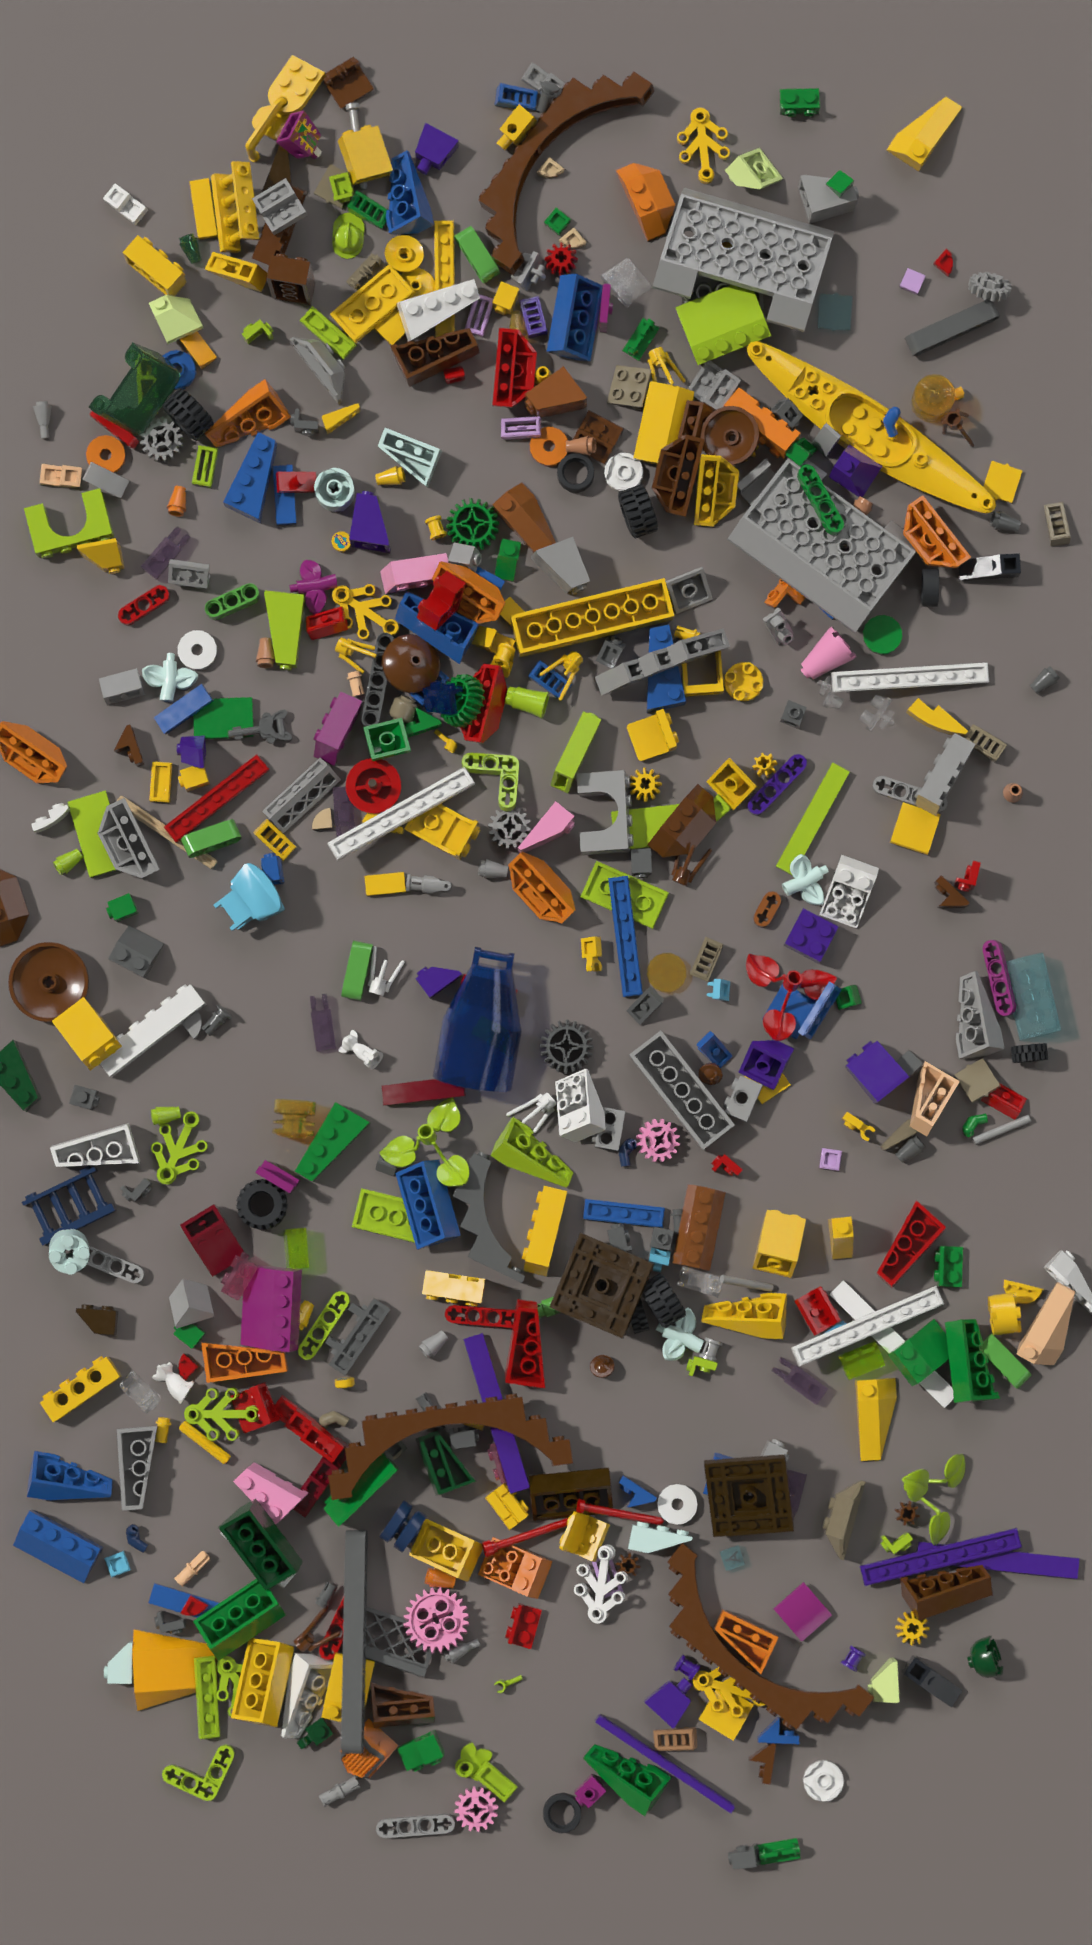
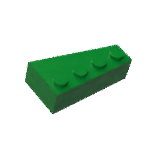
[295,1102,371,1182]
[945,1319,1000,1403]

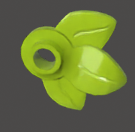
[455,1743,492,1781]

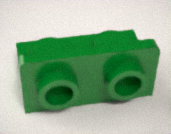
[779,88,820,117]
[934,1246,963,1287]

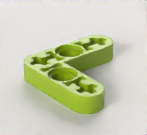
[462,753,519,812]
[162,1744,235,1801]

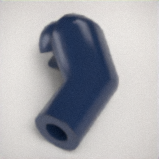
[618,1138,637,1167]
[126,1524,149,1553]

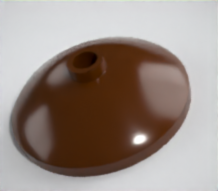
[701,406,759,465]
[382,634,440,693]

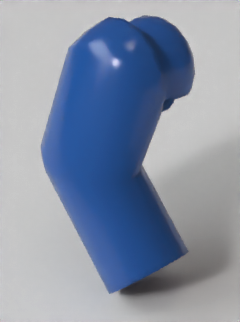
[883,407,901,437]

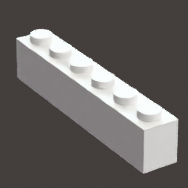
[100,984,207,1078]

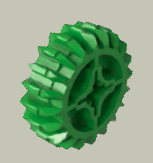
[446,498,500,550]
[438,674,485,728]

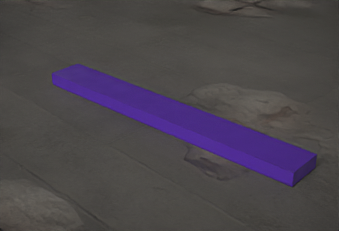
[463,1333,530,1494]
[860,1528,1022,1586]
[917,1541,1079,1579]
[595,1714,735,1813]

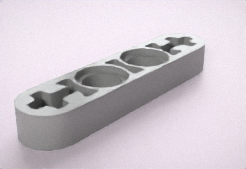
[872,776,948,813]
[70,1246,145,1283]
[376,1814,455,1838]

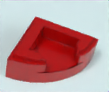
[933,248,953,277]
[178,1353,198,1381]
[181,1595,208,1616]

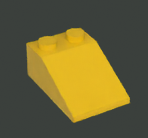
[409,1519,483,1582]
[321,1652,375,1722]

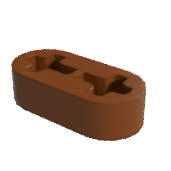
[753,891,781,927]

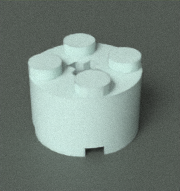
[314,468,355,512]
[49,1229,90,1275]

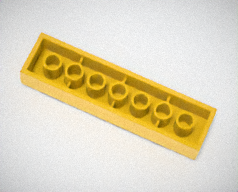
[510,578,674,657]

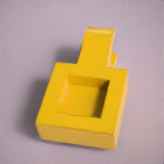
[581,936,602,972]
[842,1112,875,1141]

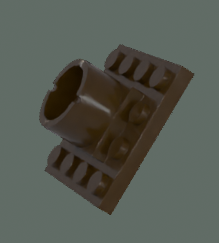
[550,1233,654,1339]
[704,1454,794,1537]

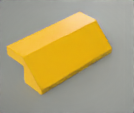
[633,381,694,464]

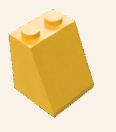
[52,997,122,1071]
[752,1210,806,1278]

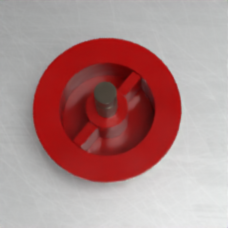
[346,758,401,814]

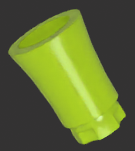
[505,686,549,719]

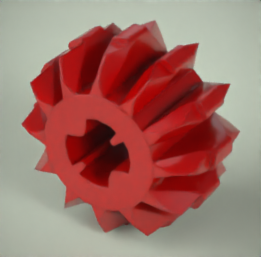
[545,242,578,276]

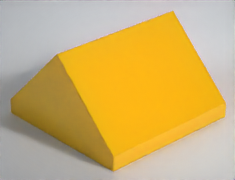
[706,758,757,810]

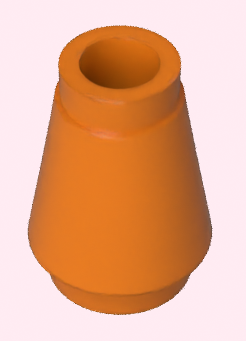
[167,486,186,517]
[425,1567,456,1588]

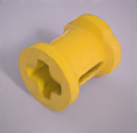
[425,515,447,540]

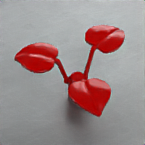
[746,954,837,1041]

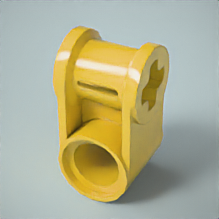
[491,643,515,678]

